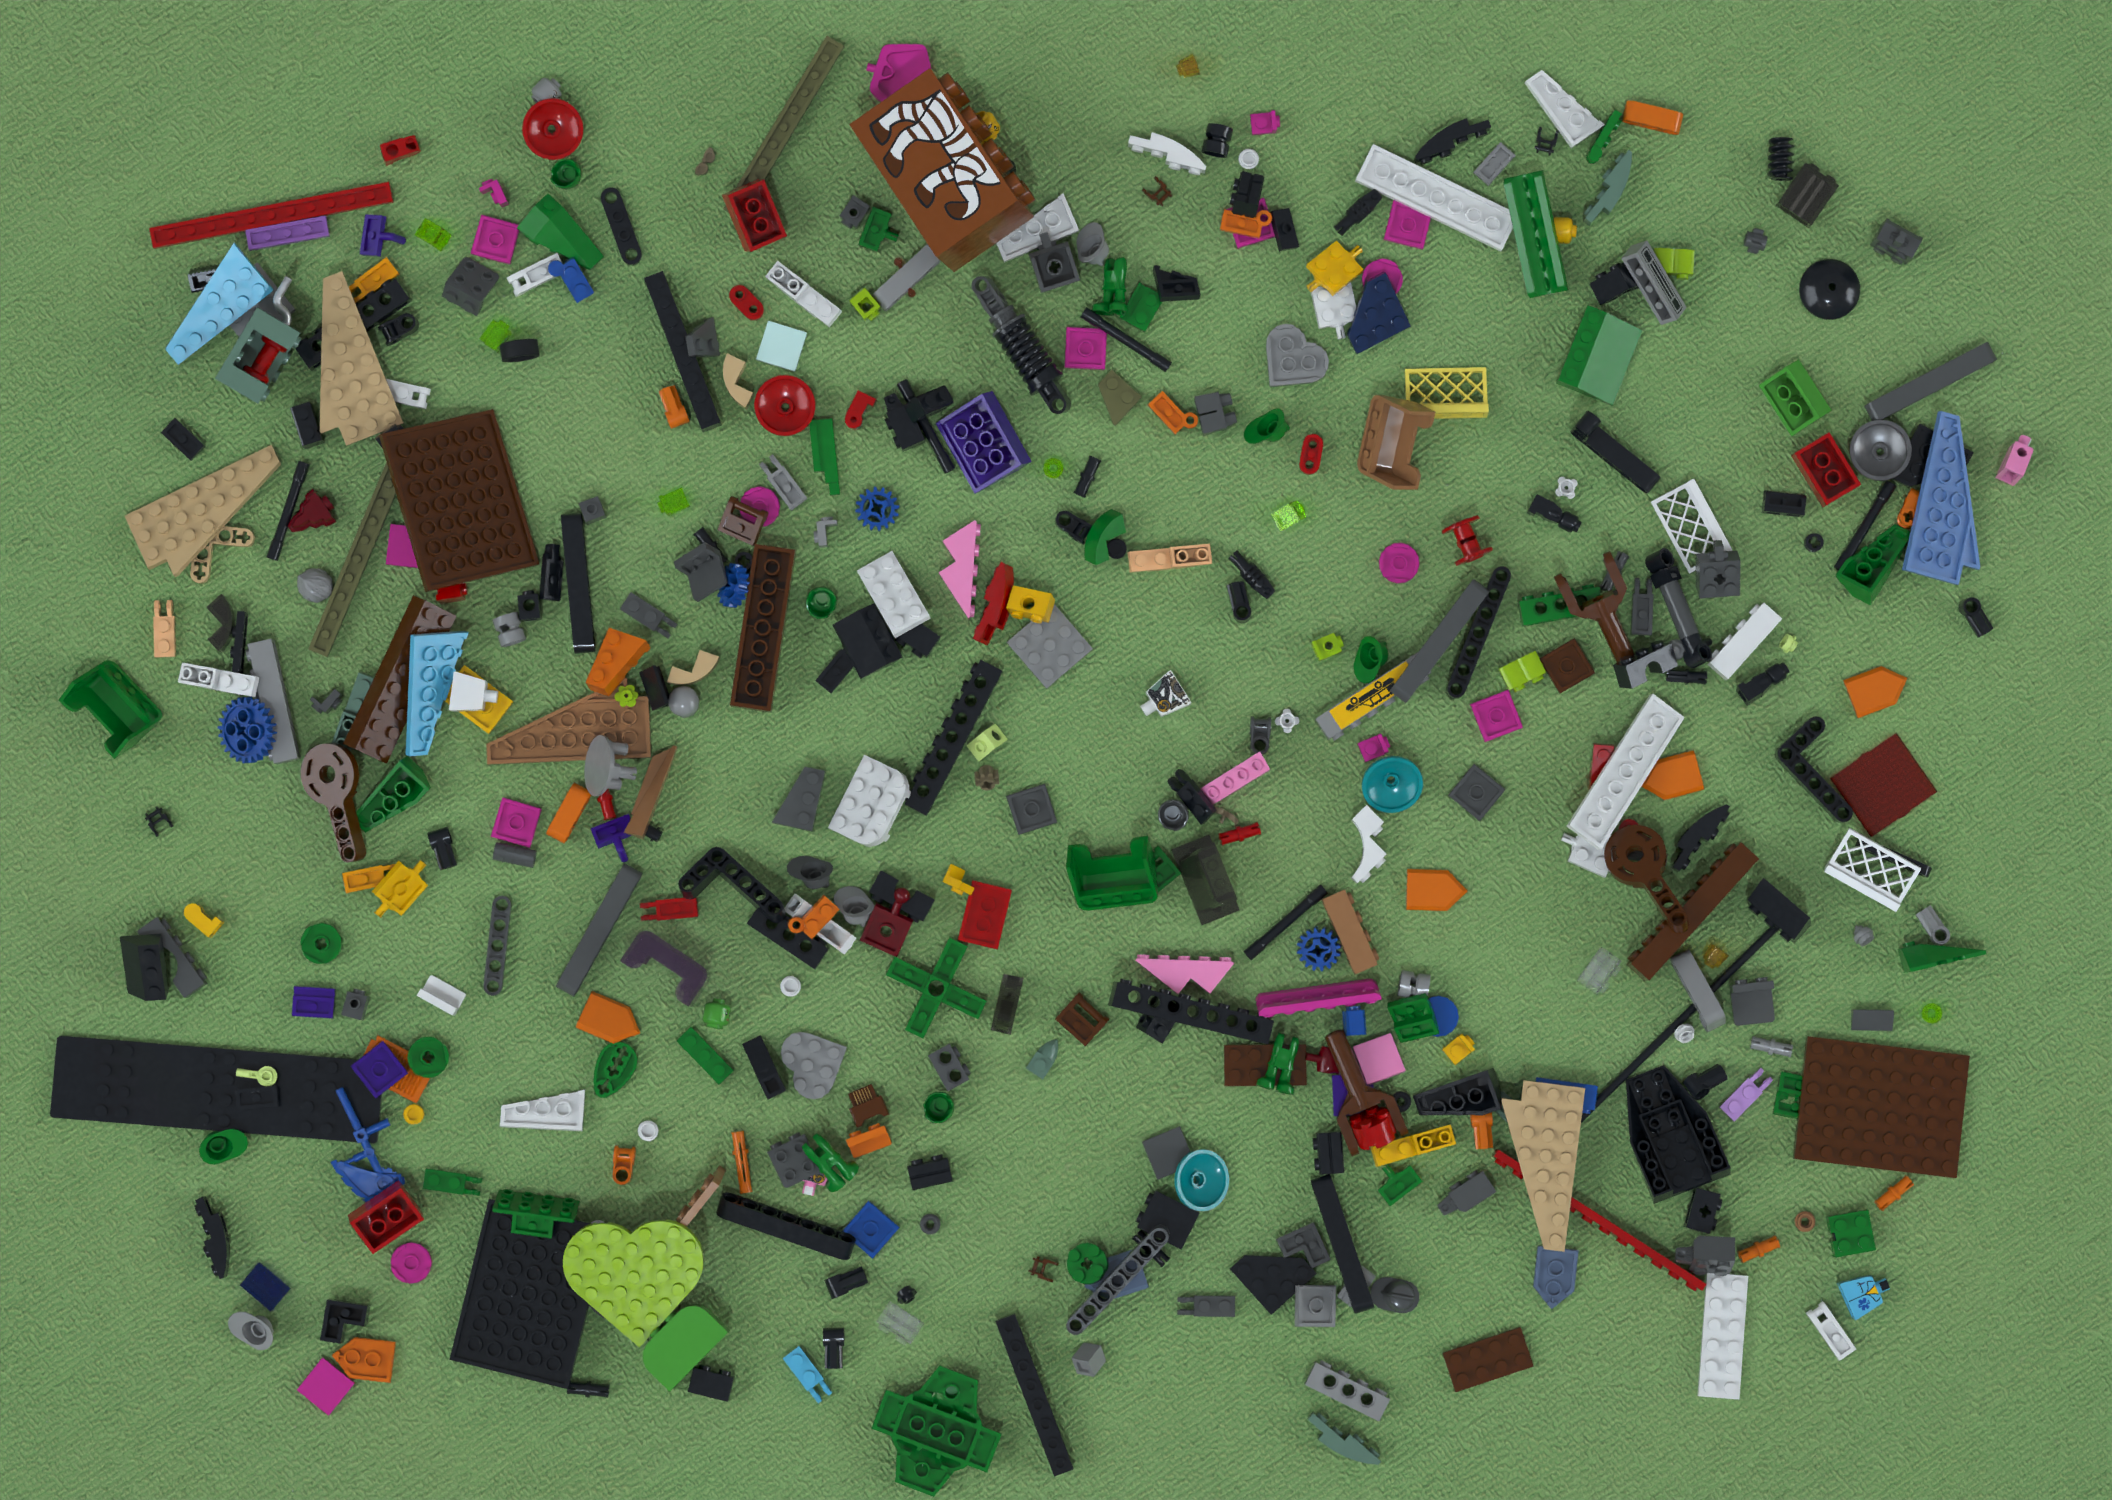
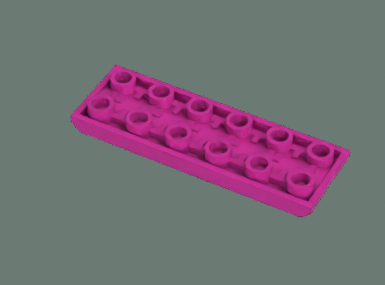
[1255,978,1382,1017]

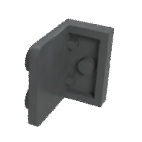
[442,257,499,316]
[674,542,727,602]
[1729,977,1775,1026]
[767,1132,820,1188]

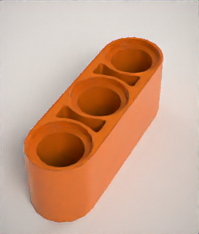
[1622,100,1684,135]
[546,782,591,844]

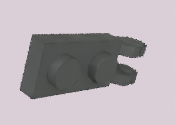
[1631,578,1654,636]
[620,592,678,639]
[1177,1295,1235,1317]

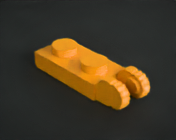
[349,257,399,304]
[342,864,395,893]

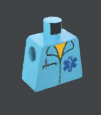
[1837,1275,1890,1320]

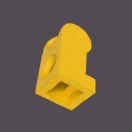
[184,903,225,938]

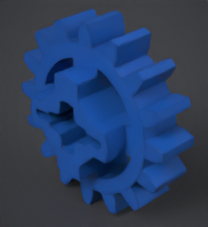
[855,487,900,532]
[717,563,750,608]
[1297,926,1342,971]

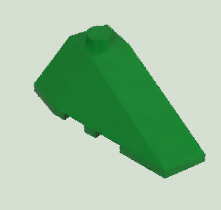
[517,194,604,270]
[1836,524,1910,605]
[356,756,431,833]
[1898,941,1987,973]

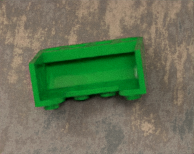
[59,660,162,759]
[1066,836,1158,911]

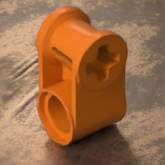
[1897,488,1919,529]
[613,1145,636,1185]

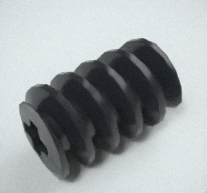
[1767,137,1794,181]

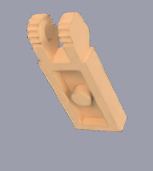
[153,600,176,658]

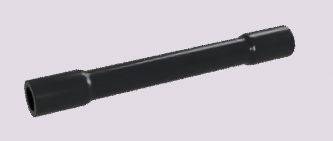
[1080,307,1172,372]
[897,379,955,474]
[266,461,310,561]
[1834,480,1897,571]
[1243,884,1328,961]

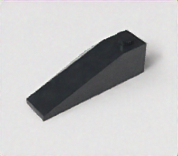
[1413,1068,1502,1115]

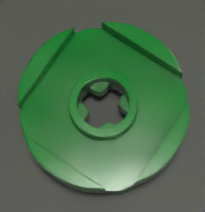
[300,923,342,964]
[407,1037,449,1078]
[1067,1243,1109,1285]

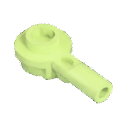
[236,1066,278,1087]

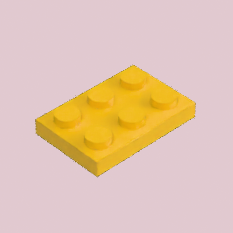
[444,665,513,734]

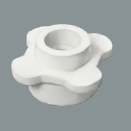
[1555,477,1578,499]
[1275,709,1299,733]

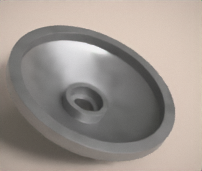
[1850,420,1912,481]

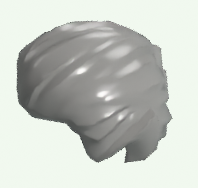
[297,568,333,603]

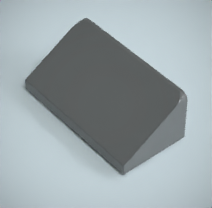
[1851,1010,1894,1031]

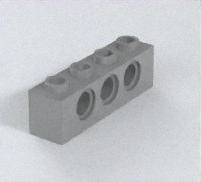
[1304,1360,1390,1421]

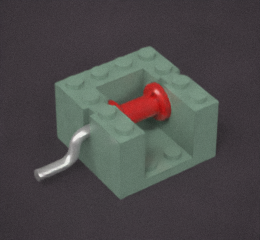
[215,276,302,404]

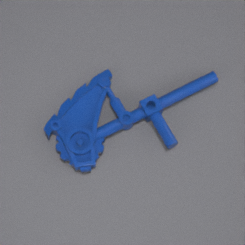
[331,1087,405,1202]

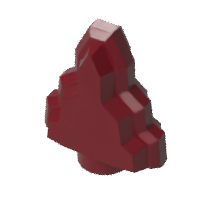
[288,489,337,533]

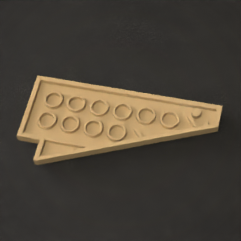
[320,271,404,446]

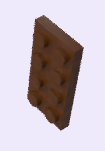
[1224,1044,1307,1086]
[1442,1327,1534,1392]

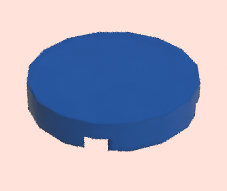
[1429,996,1459,1037]

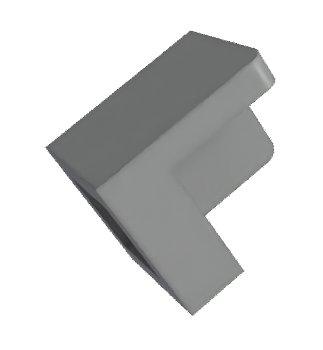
[1072,1343,1106,1377]

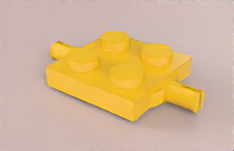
[1306,240,1364,296]
[372,860,428,918]

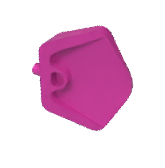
[866,44,931,102]

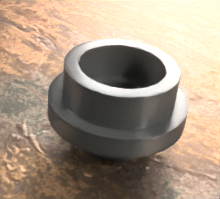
[920,1214,941,1234]

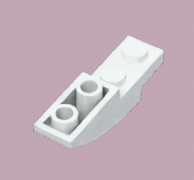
[1128,132,1206,175]
[765,261,842,327]
[178,662,259,697]

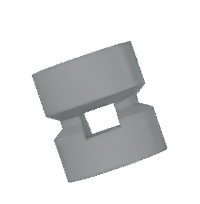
[492,612,526,647]
[1397,970,1431,998]

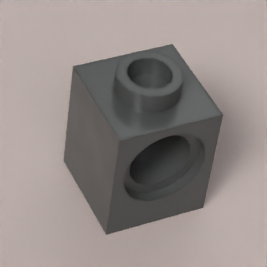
[579,496,607,525]

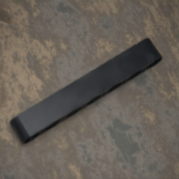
[561,513,596,654]
[1446,566,1511,699]
[1310,1174,1374,1314]
[716,1192,856,1260]

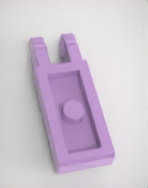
[1719,1068,1773,1122]

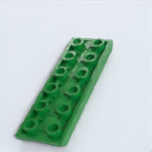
[1504,170,1569,298]

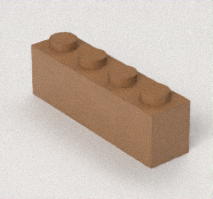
[1322,890,1379,975]

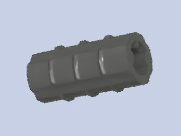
[493,842,537,868]

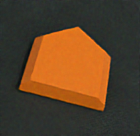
[1843,666,1907,719]
[1641,750,1704,800]
[1406,869,1468,911]
[576,991,640,1044]
[332,1337,396,1383]

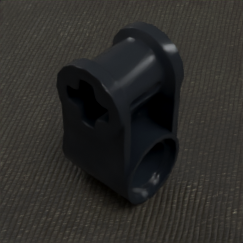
[378,313,419,346]
[1055,511,1092,545]

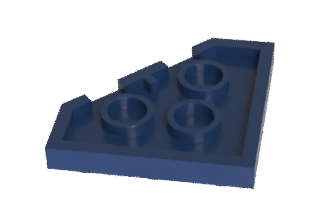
[1347,272,1411,354]

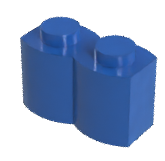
[1342,1006,1367,1036]

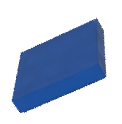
[843,1201,900,1259]

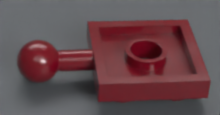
[860,887,913,957]

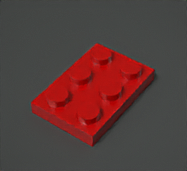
[958,880,1012,950]

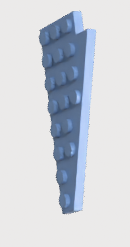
[1902,411,1980,585]

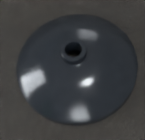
[1799,259,1860,320]

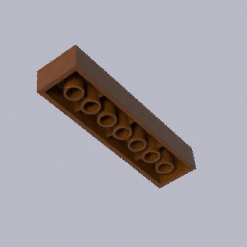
[730,544,796,713]
[343,595,456,764]
[1627,842,1759,981]

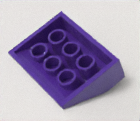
[936,391,1032,494]

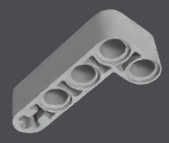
[1670,949,1726,1033]

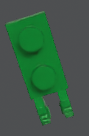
[1586,110,1622,164]
[422,1168,482,1196]

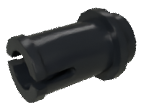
[645,824,663,842]

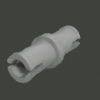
[1750,1036,1793,1058]

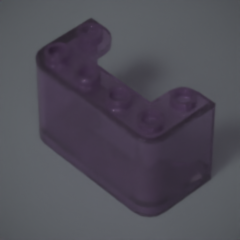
[620,931,710,1007]

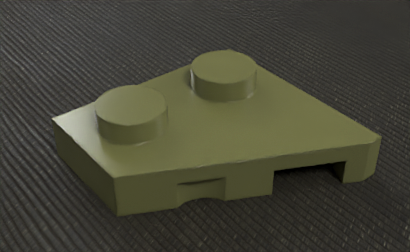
[1098,370,1142,426]

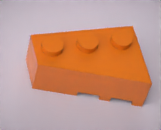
[585,628,651,696]

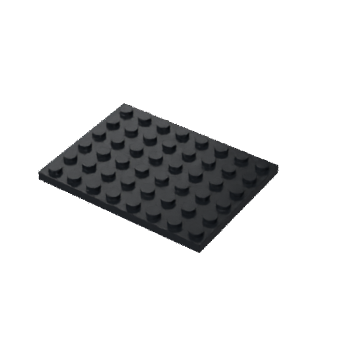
[449,1199,591,1389]

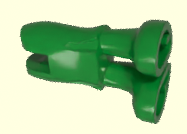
[1092,257,1128,316]
[1256,1033,1299,1095]
[802,1133,859,1192]

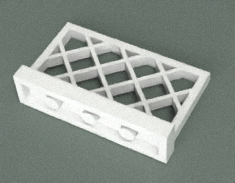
[1651,479,1733,574]
[1824,828,1921,912]

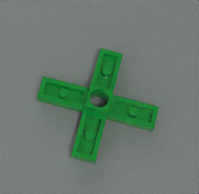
[886,937,987,1039]

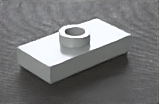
[1473,142,1516,186]

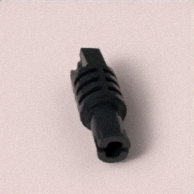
[1333,189,1382,236]
[1228,550,1276,599]

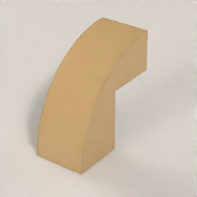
[723,353,754,410]
[667,650,720,685]

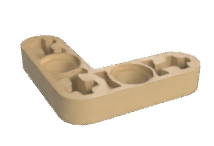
[190,526,255,584]

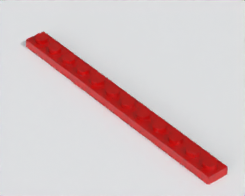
[149,182,394,249]
[1492,1149,1706,1292]

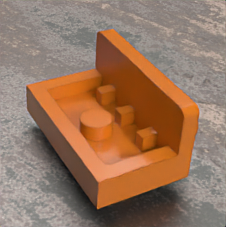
[846,1123,892,1158]

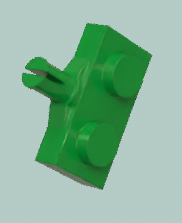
[858,207,899,252]
[1378,1164,1423,1206]

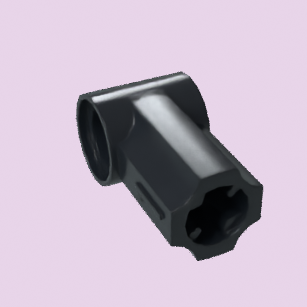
[1226,581,1251,623]
[1958,597,1994,638]
[427,827,457,870]
[1683,1064,1728,1100]
[824,1266,868,1299]
[823,1328,844,1369]

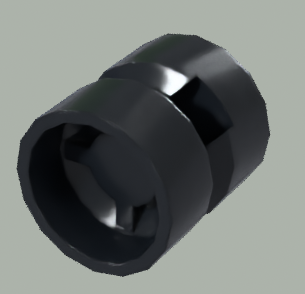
[1202,123,1233,158]

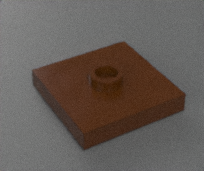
[1539,638,1595,694]

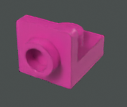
[1250,110,1280,136]
[479,179,509,208]
[1357,733,1390,762]

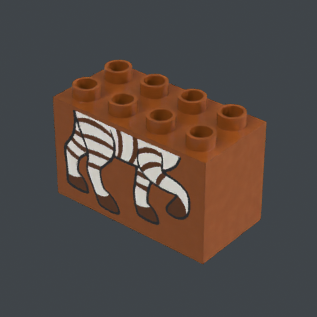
[849,68,1036,272]

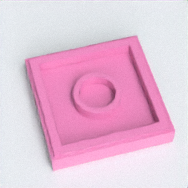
[1352,1033,1406,1086]

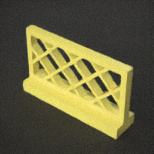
[1405,367,1489,419]

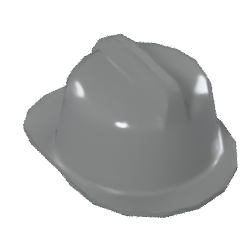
[1077,222,1109,266]
[833,886,874,927]
[228,1312,274,1350]

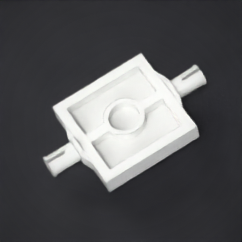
[1311,282,1357,339]
[1561,833,1617,878]

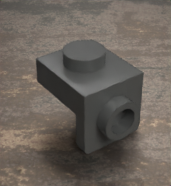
[310,689,344,714]

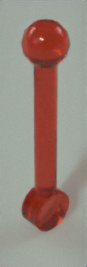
[894,258,916,297]

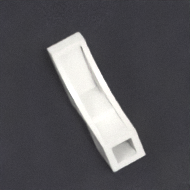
[1351,805,1386,884]
[784,894,856,955]

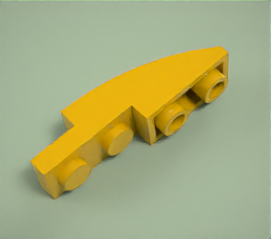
[1370,1124,1456,1167]

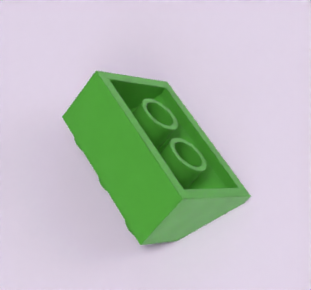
[1759,360,1832,436]

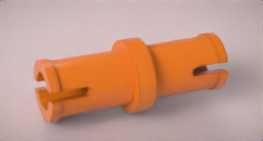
[1874,1175,1914,1211]
[1737,1235,1780,1263]

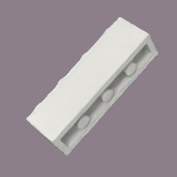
[1707,603,1782,681]

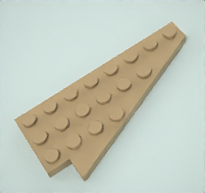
[125,445,281,577]
[1501,1080,1585,1252]

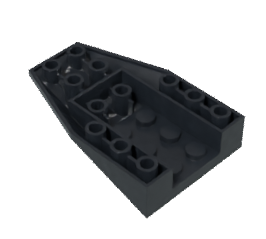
[1626,1065,1731,1204]

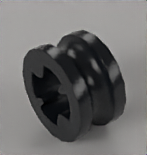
[1804,533,1824,552]
[735,552,752,570]

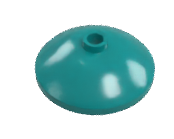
[1362,756,1423,813]
[1175,1149,1229,1211]

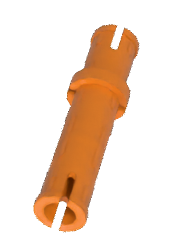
[731,1131,753,1194]

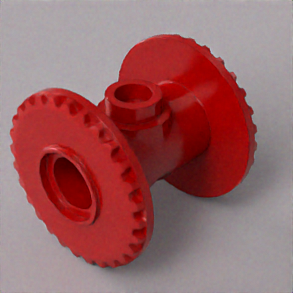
[1442,515,1493,566]

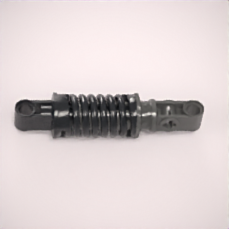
[971,276,1071,414]

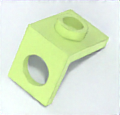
[967,724,1008,761]

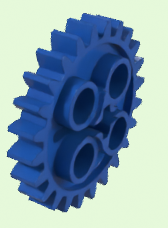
[218,697,277,763]

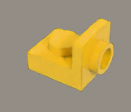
[1442,1034,1475,1065]

